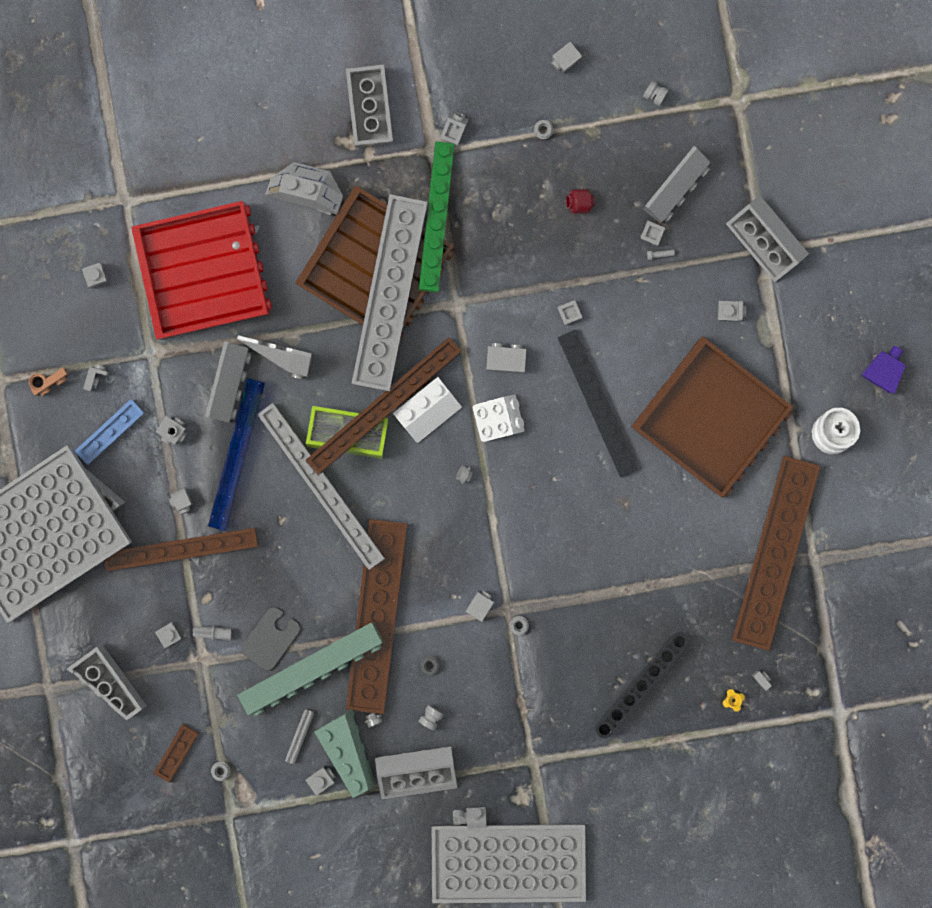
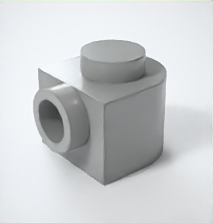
[169,487,194,515]

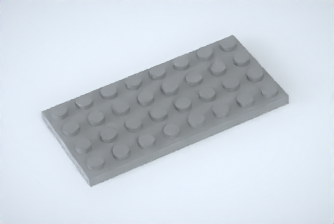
[432,824,586,903]

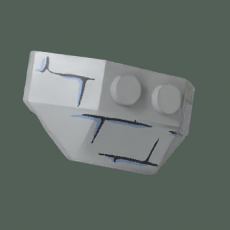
[265,162,344,214]

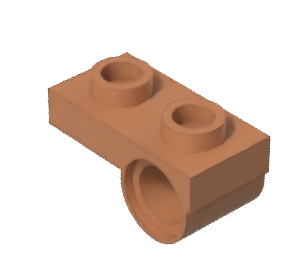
[29,368,69,397]

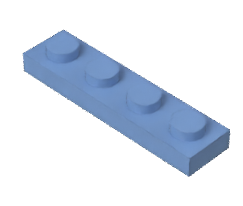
[75,399,144,465]

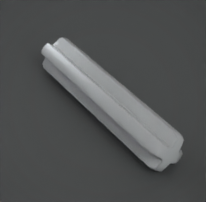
[285,709,314,764]

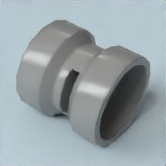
[643,80,668,106]
[418,705,444,731]

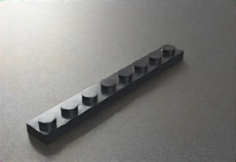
[557,330,637,477]

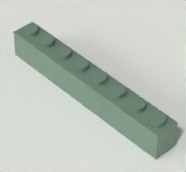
[237,622,385,716]

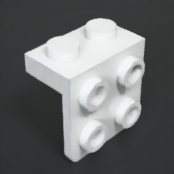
[473,394,525,442]

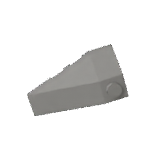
[237,335,313,380]

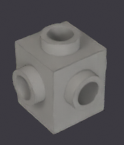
[156,416,187,445]

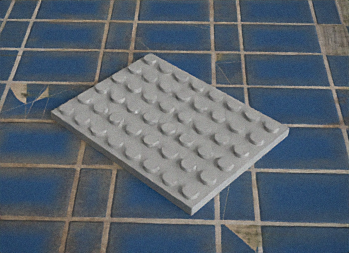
[0,445,132,623]

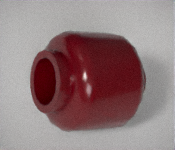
[566,189,595,214]

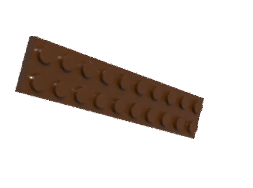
[732,456,821,651]
[346,519,407,714]

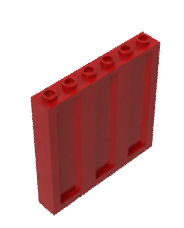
[131,201,272,340]

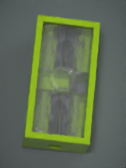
[306,406,388,459]

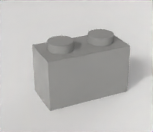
[486,343,526,373]

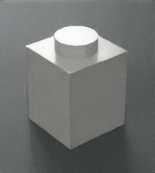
[551,42,582,73]
[82,263,109,288]
[465,591,494,622]

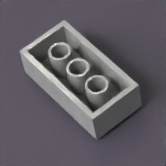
[346,64,393,148]

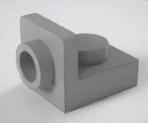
[440,112,469,145]
[718,301,746,321]
[83,365,110,392]
[305,766,336,796]

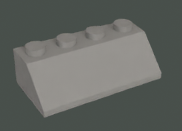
[643,146,710,224]
[726,195,809,282]
[205,341,252,423]
[375,746,457,800]

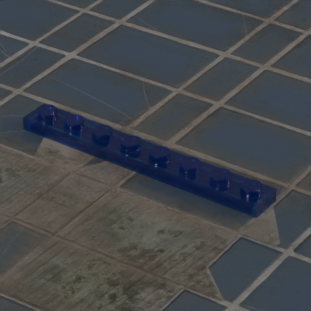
[208,378,265,531]

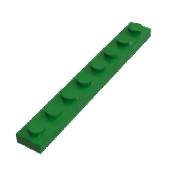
[419,141,454,293]

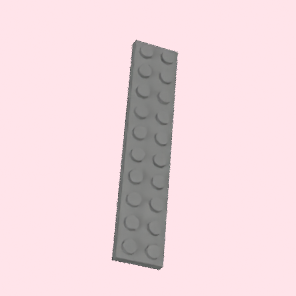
[352,194,428,391]

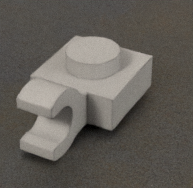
[453,807,486,828]

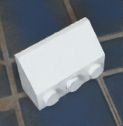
[393,377,462,443]

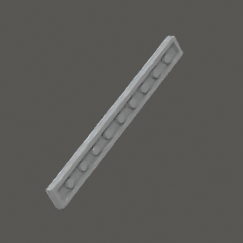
[257,403,385,570]

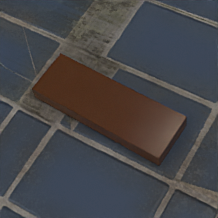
[153,723,199,783]

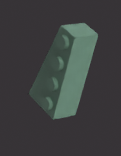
[314,709,376,798]

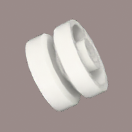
[812,408,860,455]

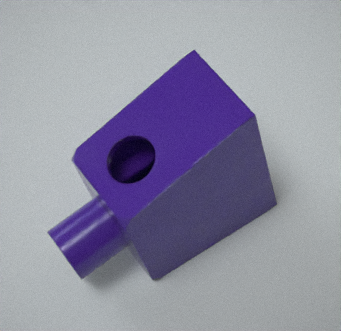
[860,346,905,394]

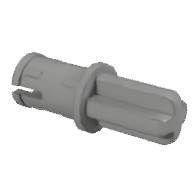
[193,625,231,641]

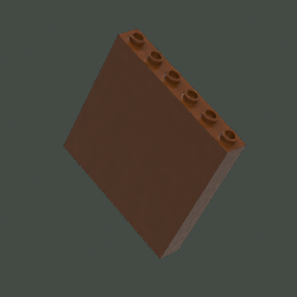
[631,336,793,498]

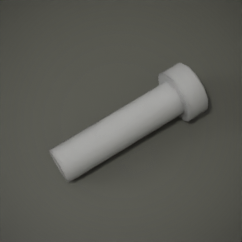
[647,250,675,260]

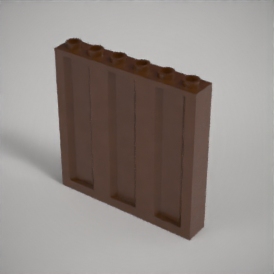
[295,185,455,340]

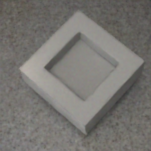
[640,221,665,246]
[557,300,582,325]
[155,622,182,648]
[752,670,771,691]

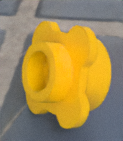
[723,689,745,711]

